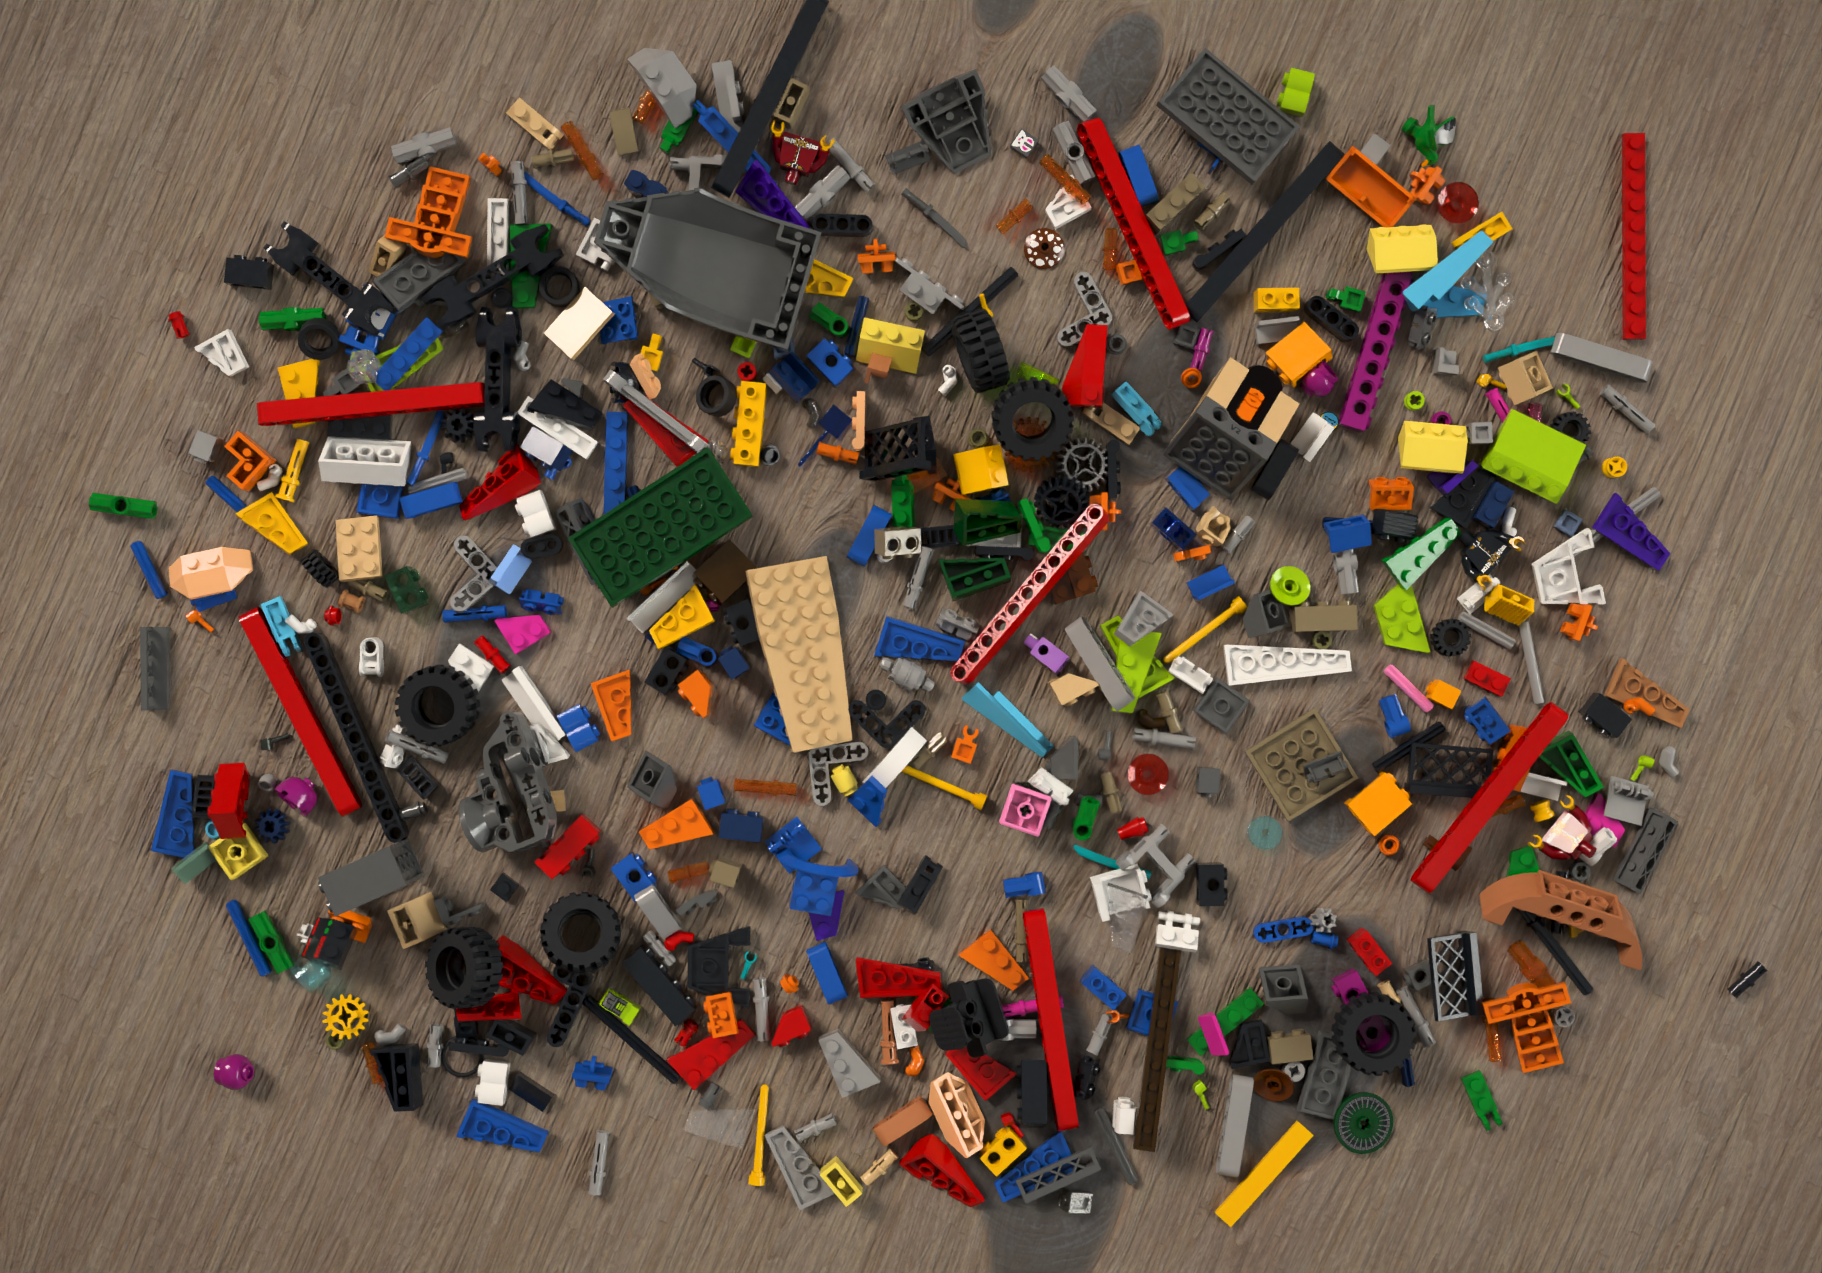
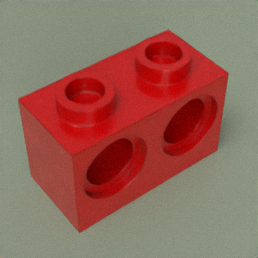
[1346,927,1392,976]

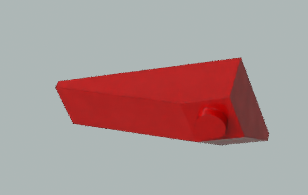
[1062,324,1108,408]
[459,444,541,521]
[496,935,567,1005]
[899,1134,985,1207]

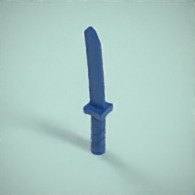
[524,172,591,226]
[406,410,444,486]

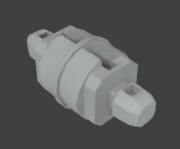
[879,658,935,692]

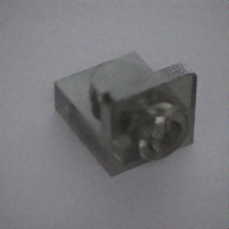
[1058,1187,1093,1214]

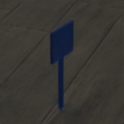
[798,404,852,467]

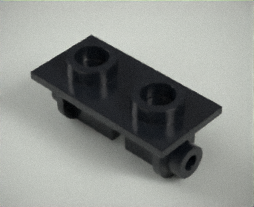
[1073,1055,1101,1100]

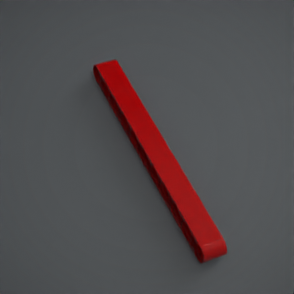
[1077,117,1190,330]
[257,382,485,426]
[950,504,1109,685]
[239,607,362,817]
[1411,702,1569,893]
[1022,908,1079,1132]

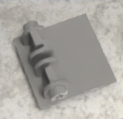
[1603,776,1654,826]

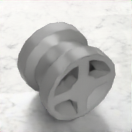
[1550,1005,1575,1027]
[1281,1061,1305,1082]

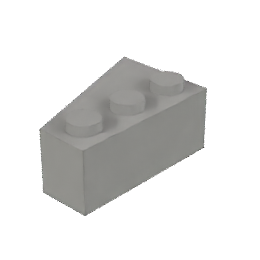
[819,1028,881,1098]

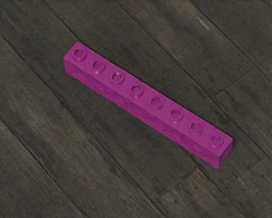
[1338,272,1414,433]

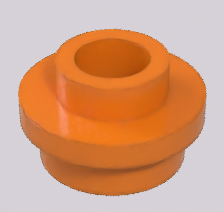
[1181,368,1202,388]
[1378,835,1400,855]
[780,974,799,994]

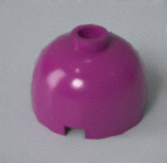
[274,777,317,817]

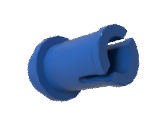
[1311,930,1338,949]

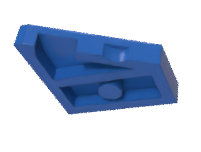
[848,776,887,827]

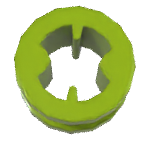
[1404,391,1425,411]

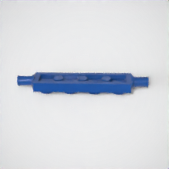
[692,100,777,184]

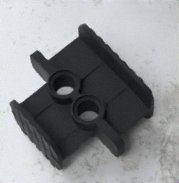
[929,978,1009,1058]

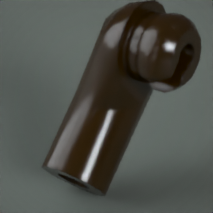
[1136,709,1165,729]

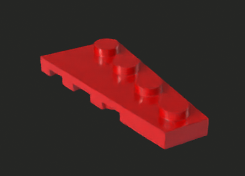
[855,957,943,998]

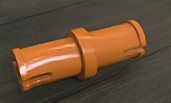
[816,441,859,465]

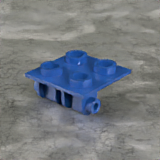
[600,296,639,344]
[754,692,790,746]
[764,817,822,874]

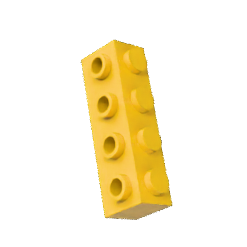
[730,381,767,468]

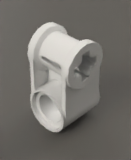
[359,637,384,677]

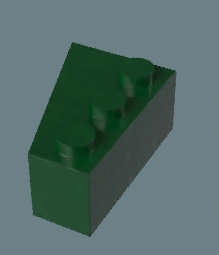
[954,499,1022,546]
[939,558,1011,602]

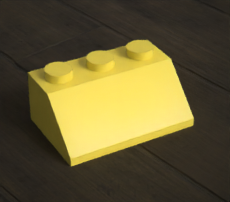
[1367,224,1438,274]
[856,318,925,374]
[1398,421,1468,474]

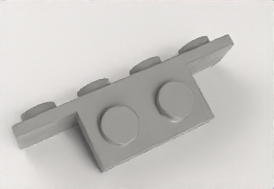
[712,60,745,133]
[895,257,965,315]

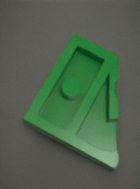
[1506,846,1540,877]

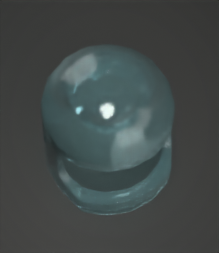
[290,959,332,993]

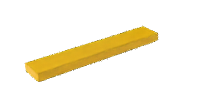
[1215,1121,1314,1227]

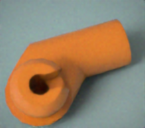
[1623,697,1655,716]
[905,1045,924,1076]

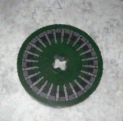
[1333,1092,1393,1154]

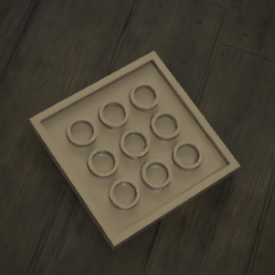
[1244,708,1358,822]

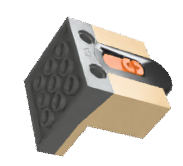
[1163,357,1299,501]

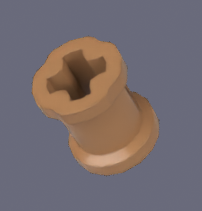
[338,589,365,614]

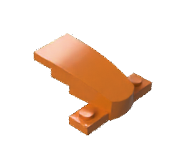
[384,166,472,258]
[1482,982,1571,1073]

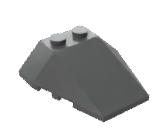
[901,69,991,174]

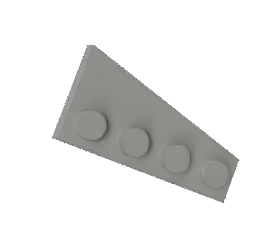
[765,1125,835,1210]

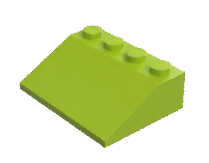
[1480,408,1586,504]

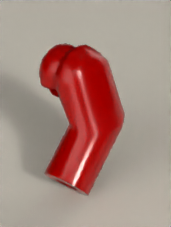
[664,930,694,951]

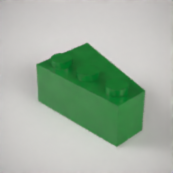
[1539,731,1604,797]

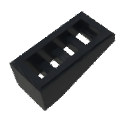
[921,525,959,548]
[397,755,441,800]
[192,775,215,818]

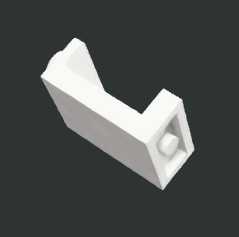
[1090,864,1152,922]

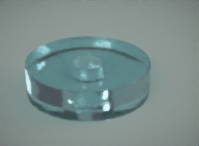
[1248,816,1282,849]

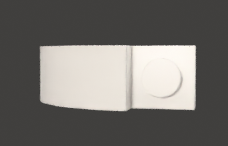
[863,727,927,788]

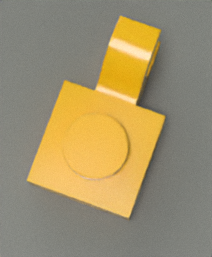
[641,333,664,372]

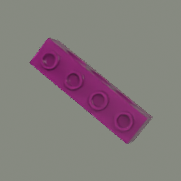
[1331,968,1390,1052]

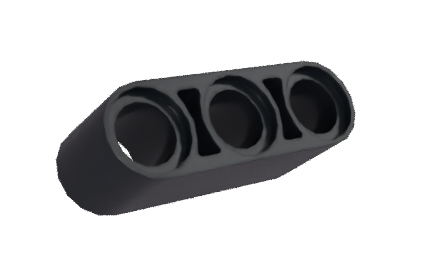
[812,213,873,237]
[1304,296,1359,342]
[1251,439,1299,500]

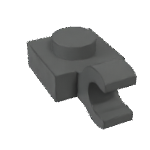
[323,368,363,396]

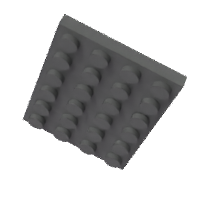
[1156,48,1300,185]

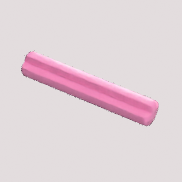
[1383,665,1434,713]

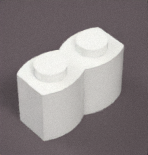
[515,490,557,538]
[475,1059,510,1106]
[1112,1097,1137,1135]

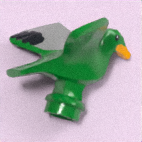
[1401,105,1456,167]

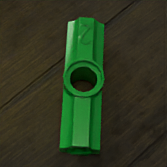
[259,307,326,331]
[89,493,158,519]
[248,910,295,974]

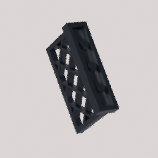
[859,418,931,482]
[1404,742,1494,798]
[1427,931,1484,1022]

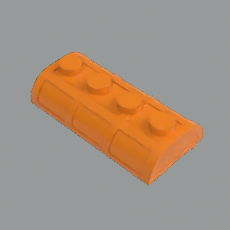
[1325,146,1417,228]

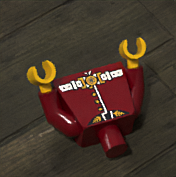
[771,121,835,185]
[1528,795,1597,860]

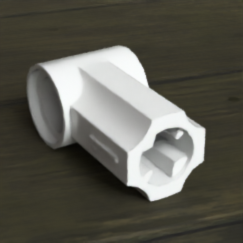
[1579,827,1617,867]

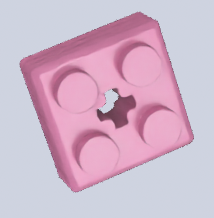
[999,784,1052,837]

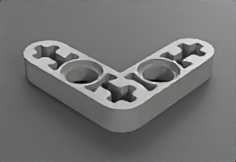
[1057,272,1112,348]
[450,536,497,613]
[809,742,868,806]

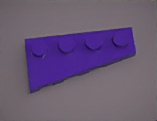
[735,160,811,229]
[1592,493,1670,571]

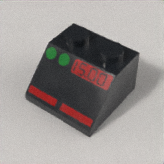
[301,917,357,970]

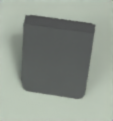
[561,378,585,399]

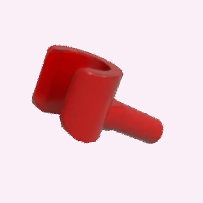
[1001,1112,1024,1138]

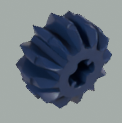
[254,808,291,844]

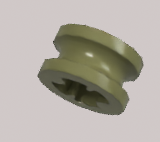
[905,301,923,321]
[1311,631,1332,649]

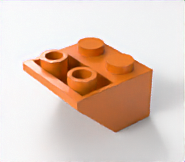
[678,669,714,718]

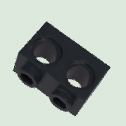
[644,647,689,695]

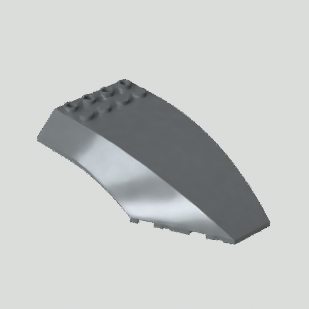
[594,187,822,350]

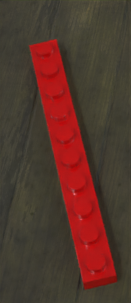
[1622,133,1646,340]

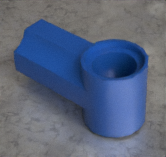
[676,637,719,666]
[1378,694,1411,738]
[1003,872,1046,898]

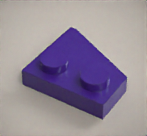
[808,889,844,941]

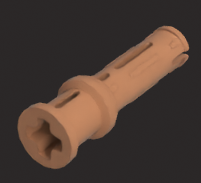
[880,1000,899,1065]

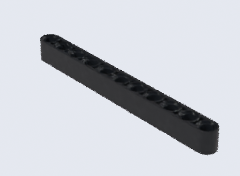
[711,0,829,198]
[1186,141,1345,323]
[304,633,409,843]

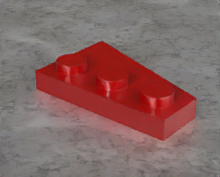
[945,1047,1016,1101]

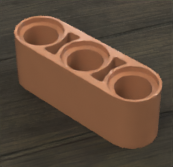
[872,1096,933,1147]

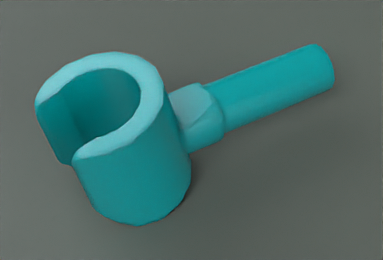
[740,951,757,980]

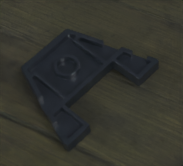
[687,926,751,1008]

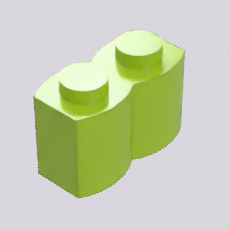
[1276,68,1315,117]

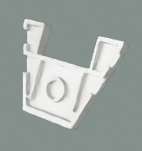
[1531,528,1606,604]

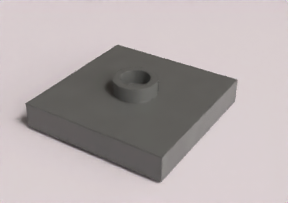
[1192,677,1250,734]

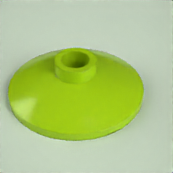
[1270,566,1311,606]

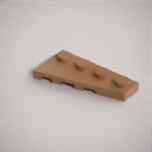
[1604,658,1690,728]

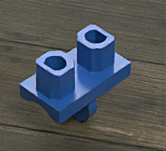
[338,326,380,364]
[572,1056,613,1091]

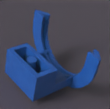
[777,848,858,916]

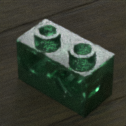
[384,566,429,614]

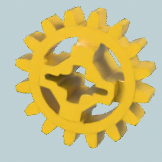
[322,994,369,1040]

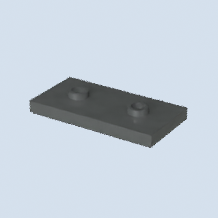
[373,250,466,313]
[1296,1030,1359,1120]

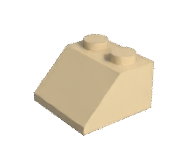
[1498,351,1553,405]

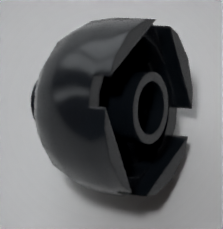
[610,362,642,403]

